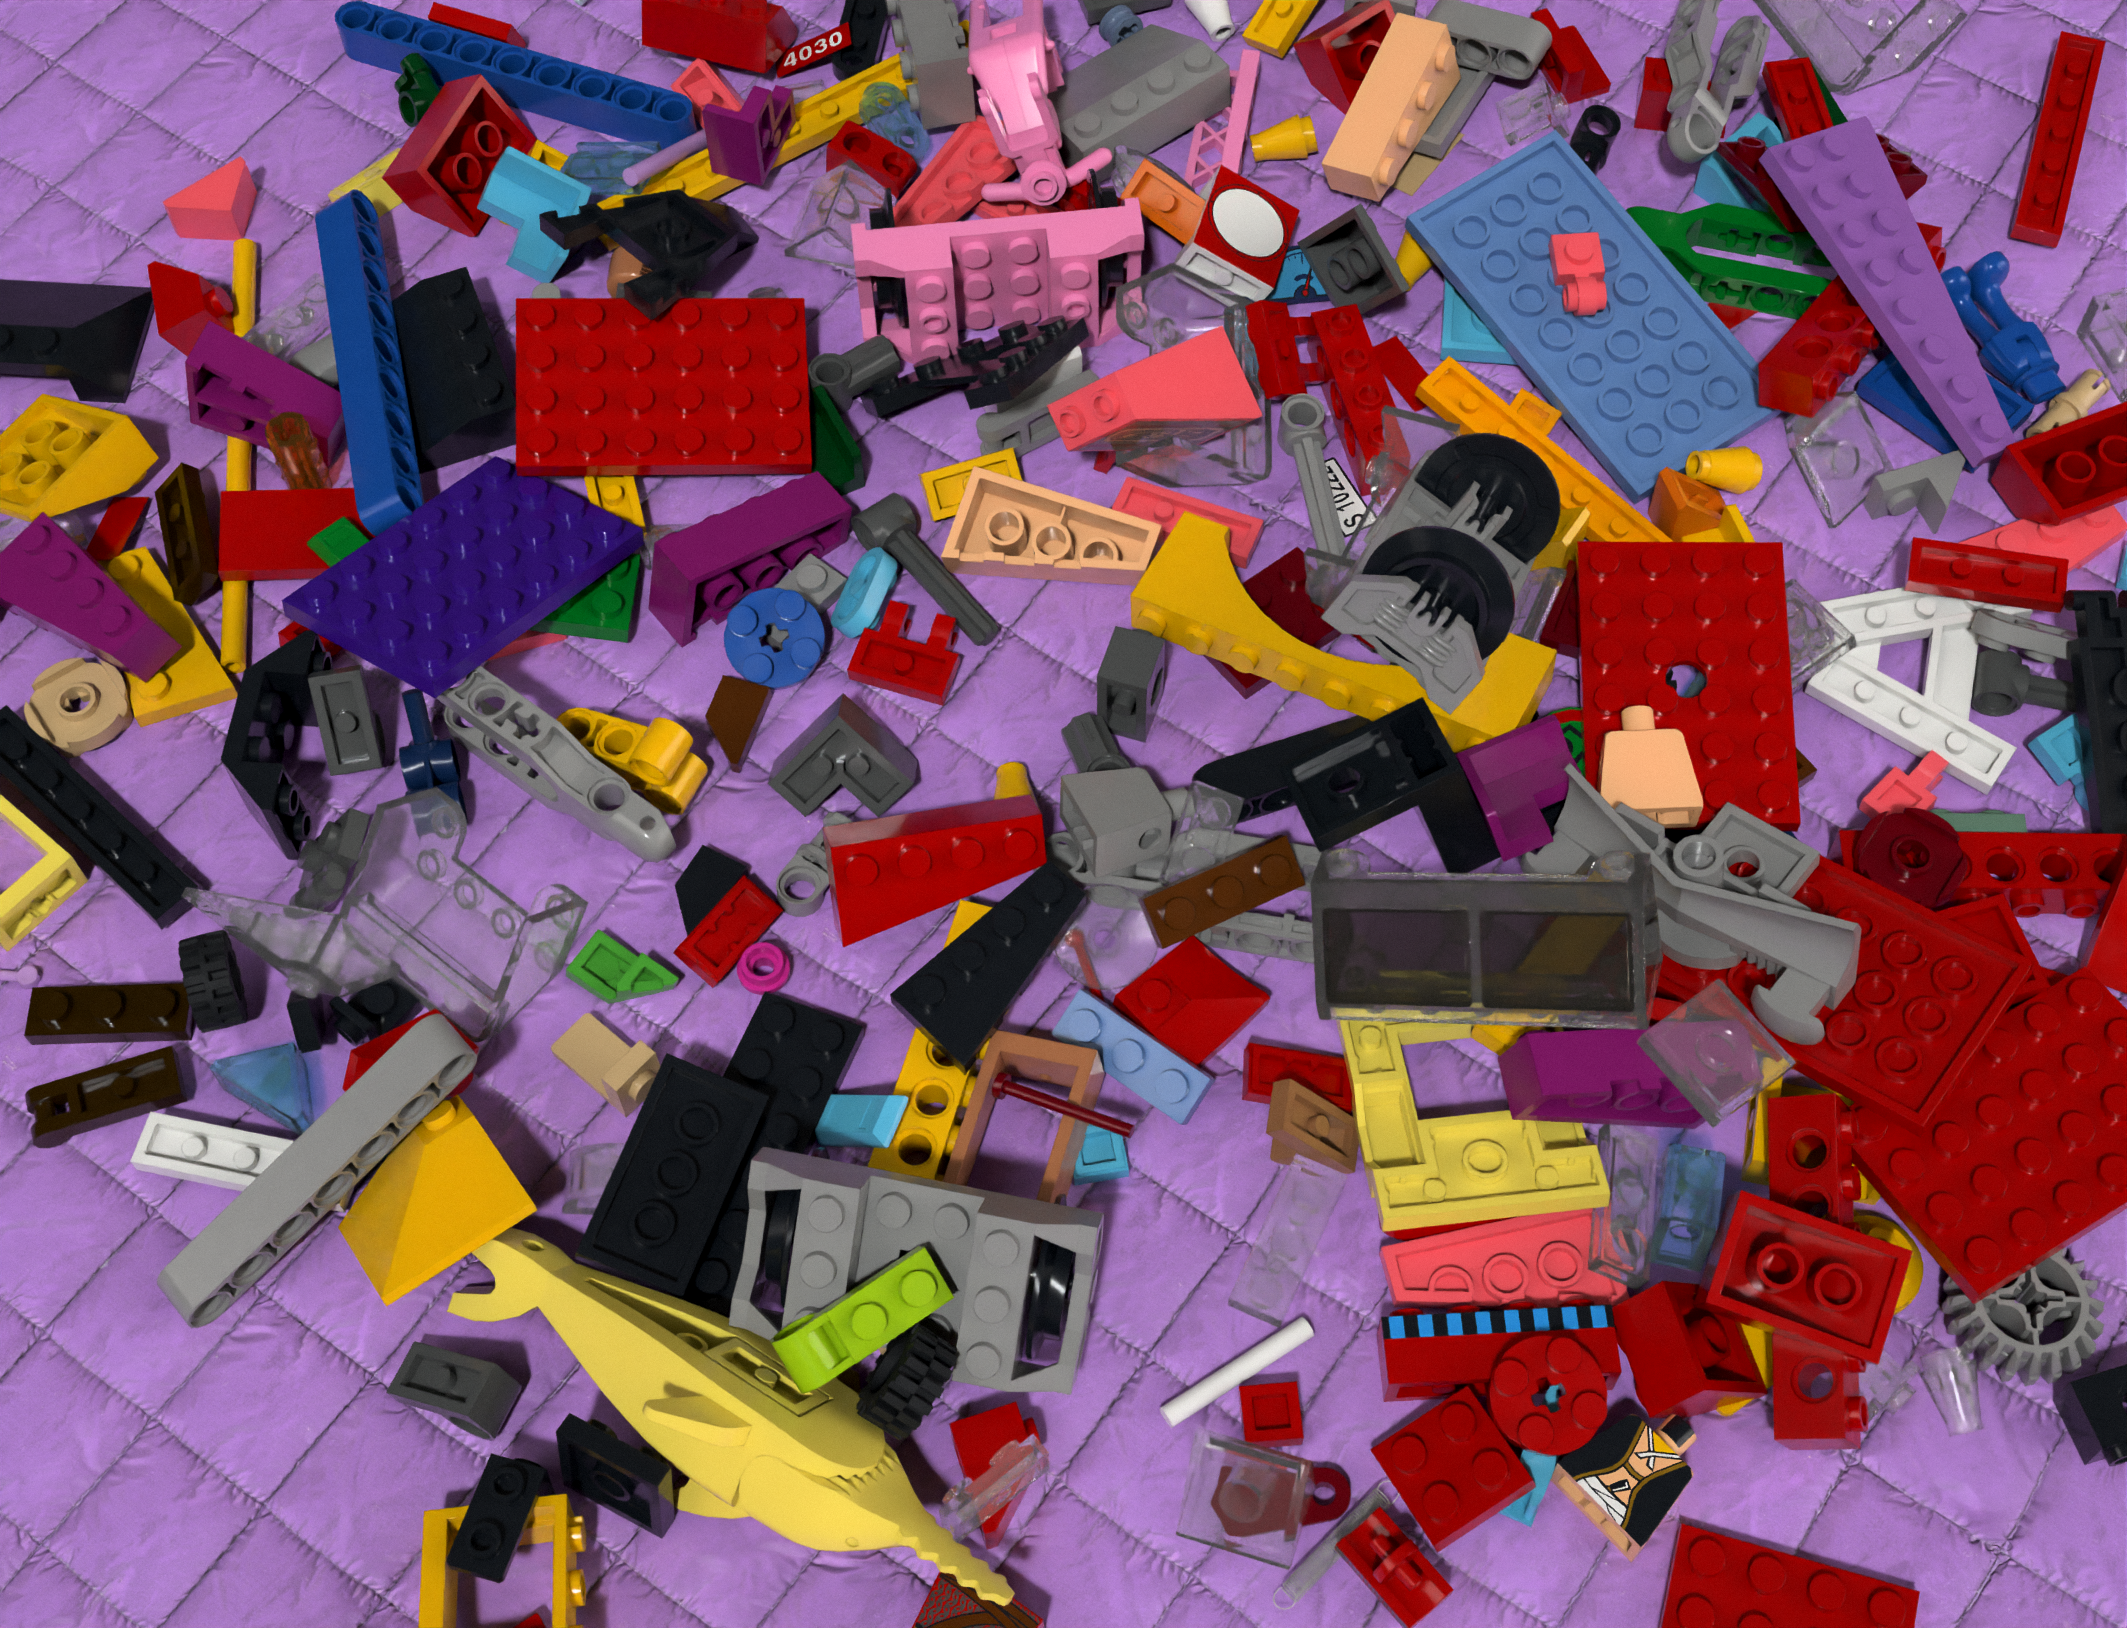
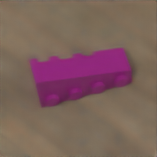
[648,471,852,647]
[1497,1021,1760,1129]

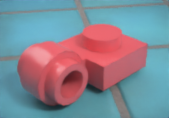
[1548,232,1607,316]

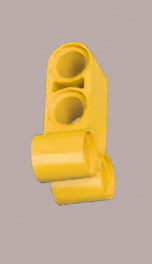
[556,707,708,815]

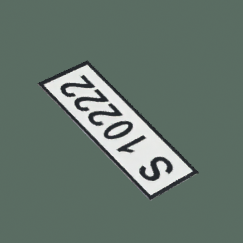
[1325,457,1376,538]

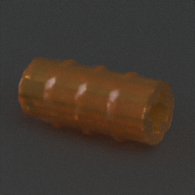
[265,412,333,489]

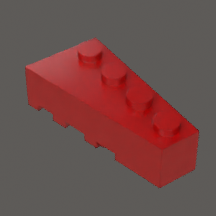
[822,795,1047,947]

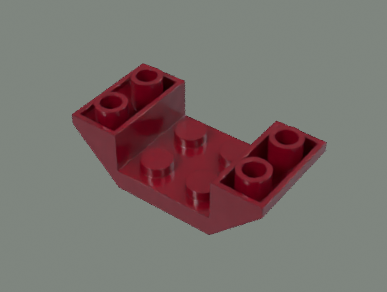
[1716,134,1928,232]

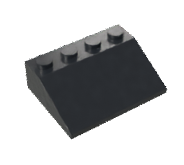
[392,266,516,474]

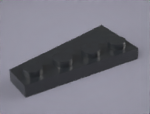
[890,861,1086,1075]

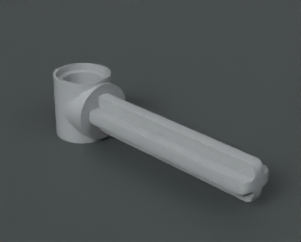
[1277,393,1349,573]

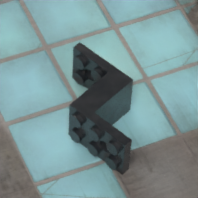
[1278,697,1566,881]

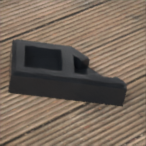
[675,845,749,936]
[287,966,326,1053]

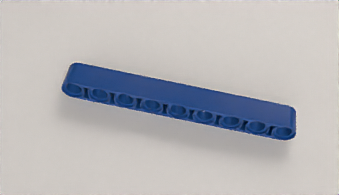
[335,1,697,151]
[315,189,424,537]

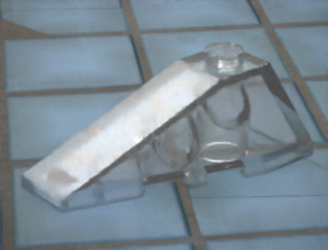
[182,887,401,999]

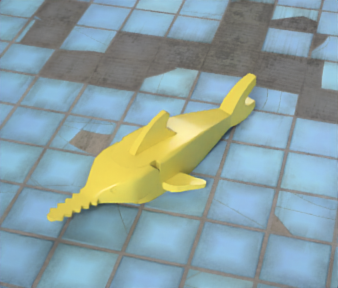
[447,1228,1015,1606]

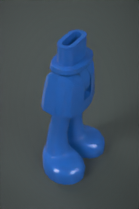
[1940,251,2066,405]

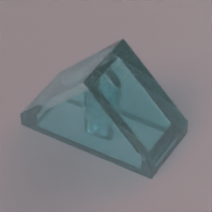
[209,1042,314,1136]

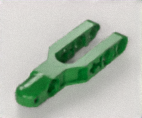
[1626,203,1832,320]

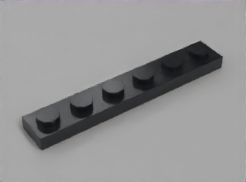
[0,705,203,930]

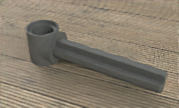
[851,492,999,646]
[1972,649,2077,717]

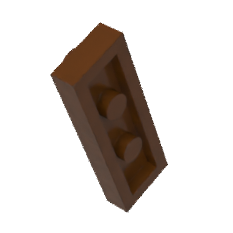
[1137,835,1306,949]

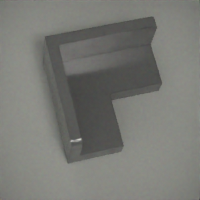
[767,693,917,817]

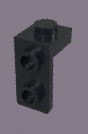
[446,1453,556,1583]

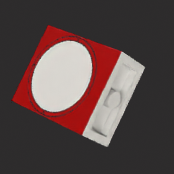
[1172,165,1300,306]

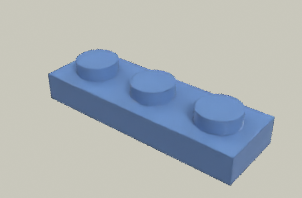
[1051,989,1216,1125]

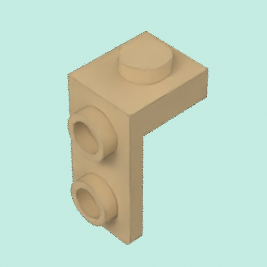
[551,1013,660,1117]

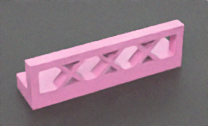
[1183,49,1260,190]

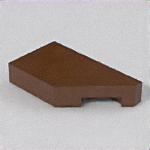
[705,675,772,773]

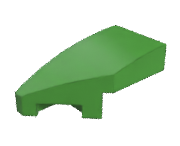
[566,929,679,1004]

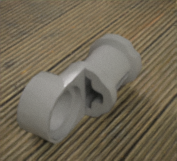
[776,812,853,917]

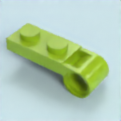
[770,1246,954,1393]

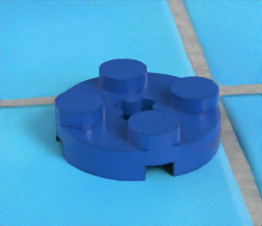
[724,588,825,690]

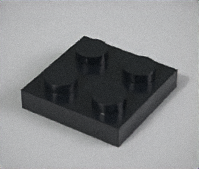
[556,1413,675,1539]

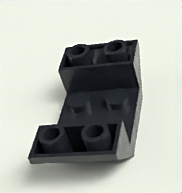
[221,630,333,860]

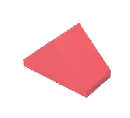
[163,156,257,241]

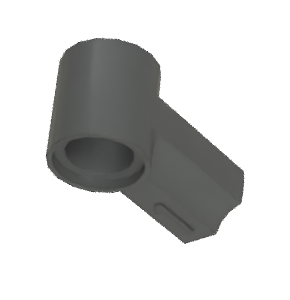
[808,335,900,415]
[1061,712,1130,773]

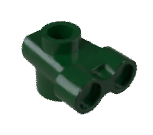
[394,53,442,127]

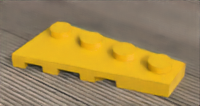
[97,546,238,727]

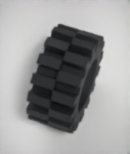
[856,1323,957,1440]

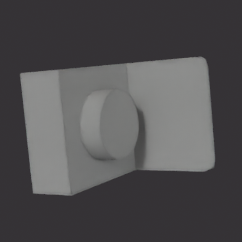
[1863,450,1966,534]

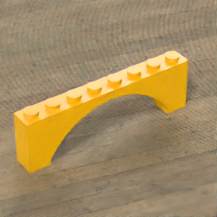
[1130,511,1557,754]

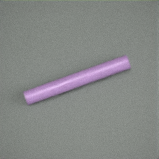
[622,128,708,186]

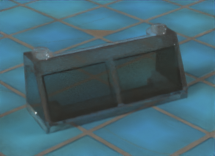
[1310,848,1663,1030]

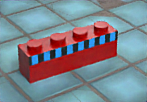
[1376,1299,1622,1402]

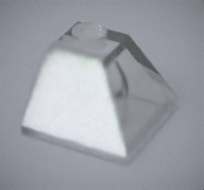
[1784,391,1894,528]

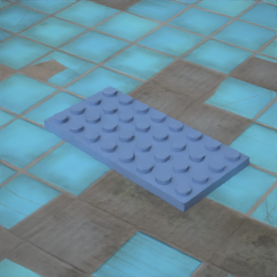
[1405,130,1784,504]

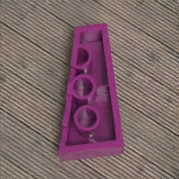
[0,512,182,683]

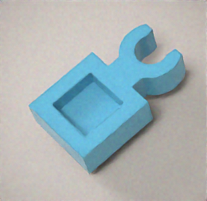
[2028,713,2089,811]

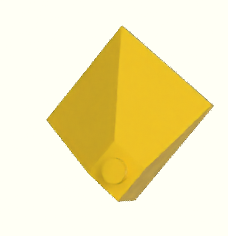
[0,394,159,523]
[338,1095,537,1307]

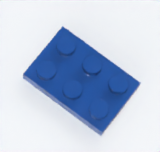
[1855,351,2035,473]

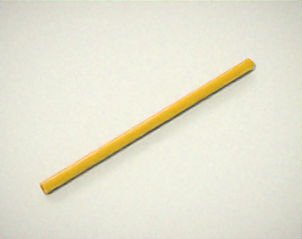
[220,238,257,674]

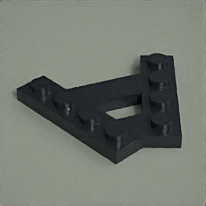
[860,315,1089,417]

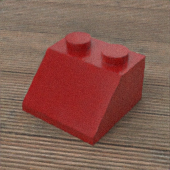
[1293,0,1396,115]
[1612,1281,1768,1419]

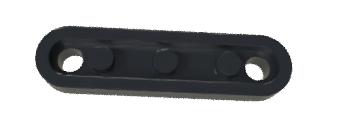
[831,0,890,82]

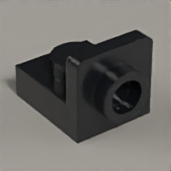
[329,970,423,1047]

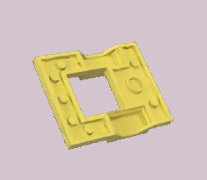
[1334,977,1611,1232]

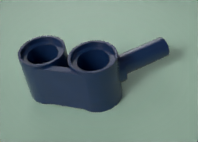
[399,688,468,836]

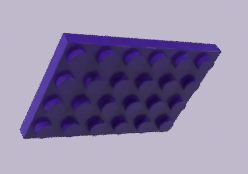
[282,456,644,698]

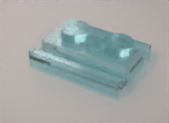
[559,141,662,195]

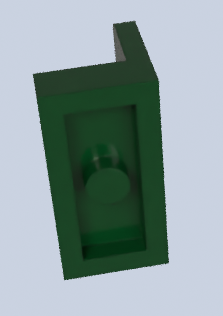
[805,385,865,496]

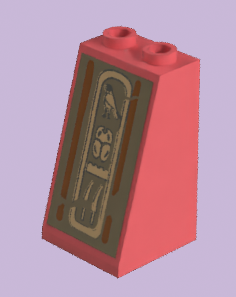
[1047,326,1263,451]

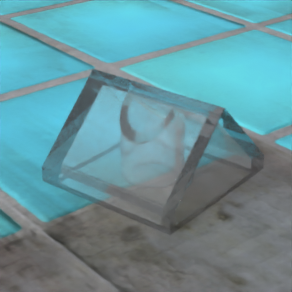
[784,159,897,269]
[1176,1427,1315,1570]

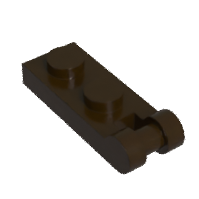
[25,1046,187,1148]

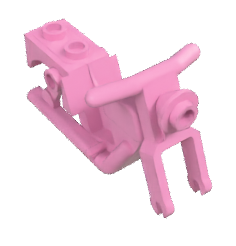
[967,0,1112,206]

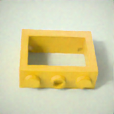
[418,1494,586,1628]

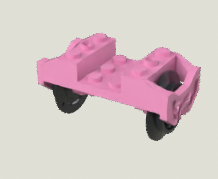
[851,168,1144,364]

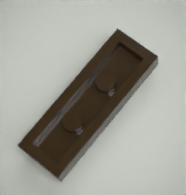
[155,462,219,606]
[24,983,194,1045]

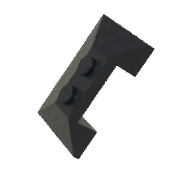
[0,279,154,403]

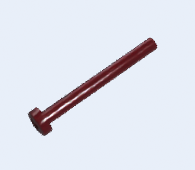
[991,1071,1135,1138]

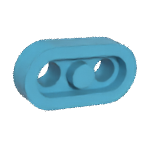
[831,547,897,638]

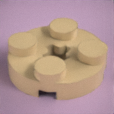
[24,657,133,758]

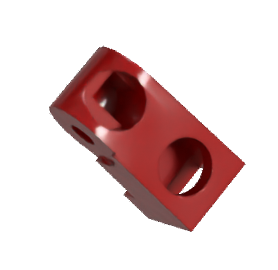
[826,120,918,200]

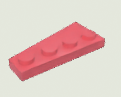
[893,114,1018,227]
[1959,505,2127,636]
[1379,1207,1630,1310]

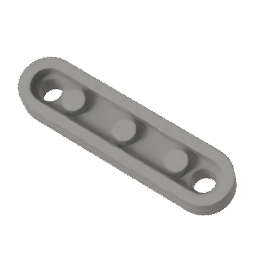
[1971,608,2078,664]

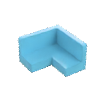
[477,146,592,283]

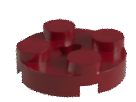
[1853,808,1968,910]

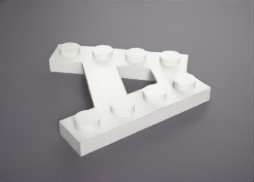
[1804,587,2033,795]

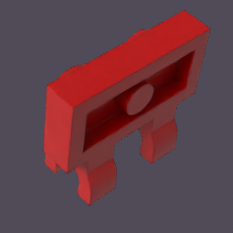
[1245,300,1326,401]
[847,600,960,706]

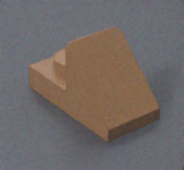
[1266,1079,1359,1174]

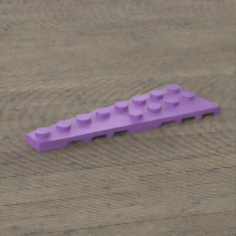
[1759,116,2016,468]

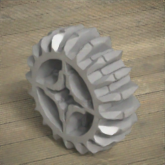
[1942,1247,2105,1387]

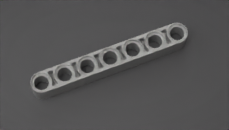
[157,1014,477,1328]

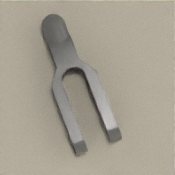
[1664,0,1770,163]
[437,666,676,863]
[1033,828,1350,964]

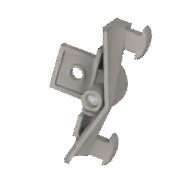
[1520,763,1862,1045]

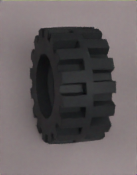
[178,930,248,1033]

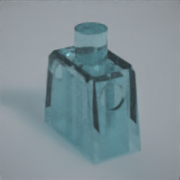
[1644,1143,1726,1272]

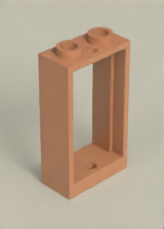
[942,1030,1105,1242]

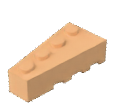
[1321,12,1461,202]
[941,466,1164,586]

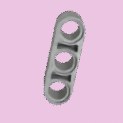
[1426,0,1553,80]

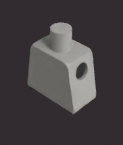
[1060,767,1192,878]

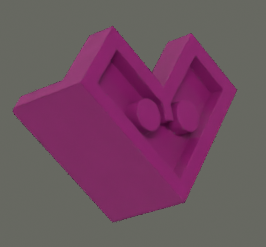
[702,85,796,186]
[1456,714,1583,862]

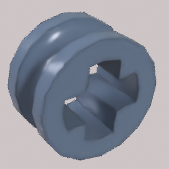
[1099,5,1143,47]

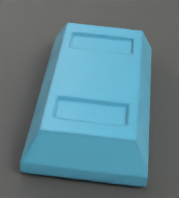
[815,1094,909,1148]

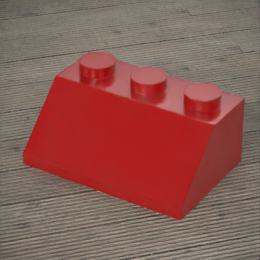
[642,0,798,74]
[382,74,537,237]
[1991,401,2127,526]

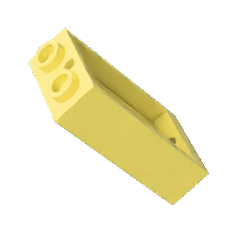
[0,794,88,952]

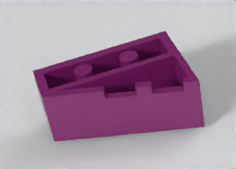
[185,320,346,468]

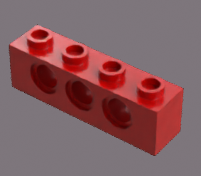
[1307,304,1413,496]

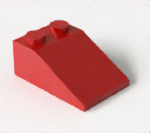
[1693,1190,1913,1365]

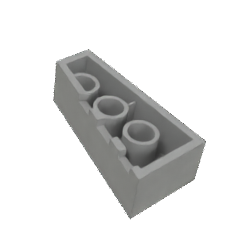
[885,0,976,130]

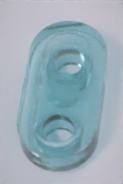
[859,82,929,165]

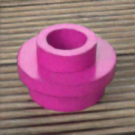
[737,942,791,995]

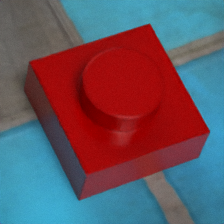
[1238,1381,1304,1450]

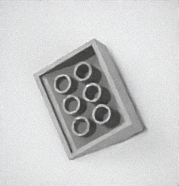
[1047,24,1231,182]

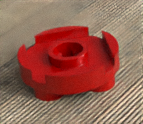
[1486,1335,1608,1457]

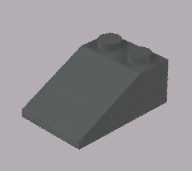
[1297,203,1410,315]

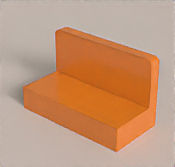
[1119,158,1206,244]

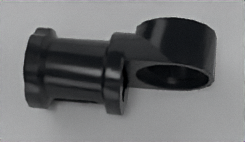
[1569,105,1621,176]

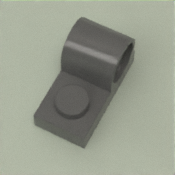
[308,664,386,776]
[386,1341,522,1441]

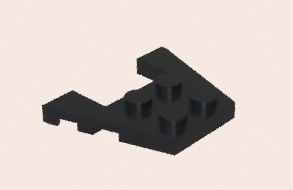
[539,189,737,320]

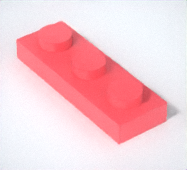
[1111,476,1264,569]

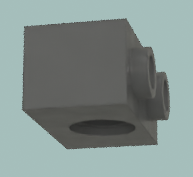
[1097,626,1165,743]

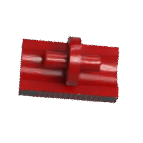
[1334,1507,1454,1628]

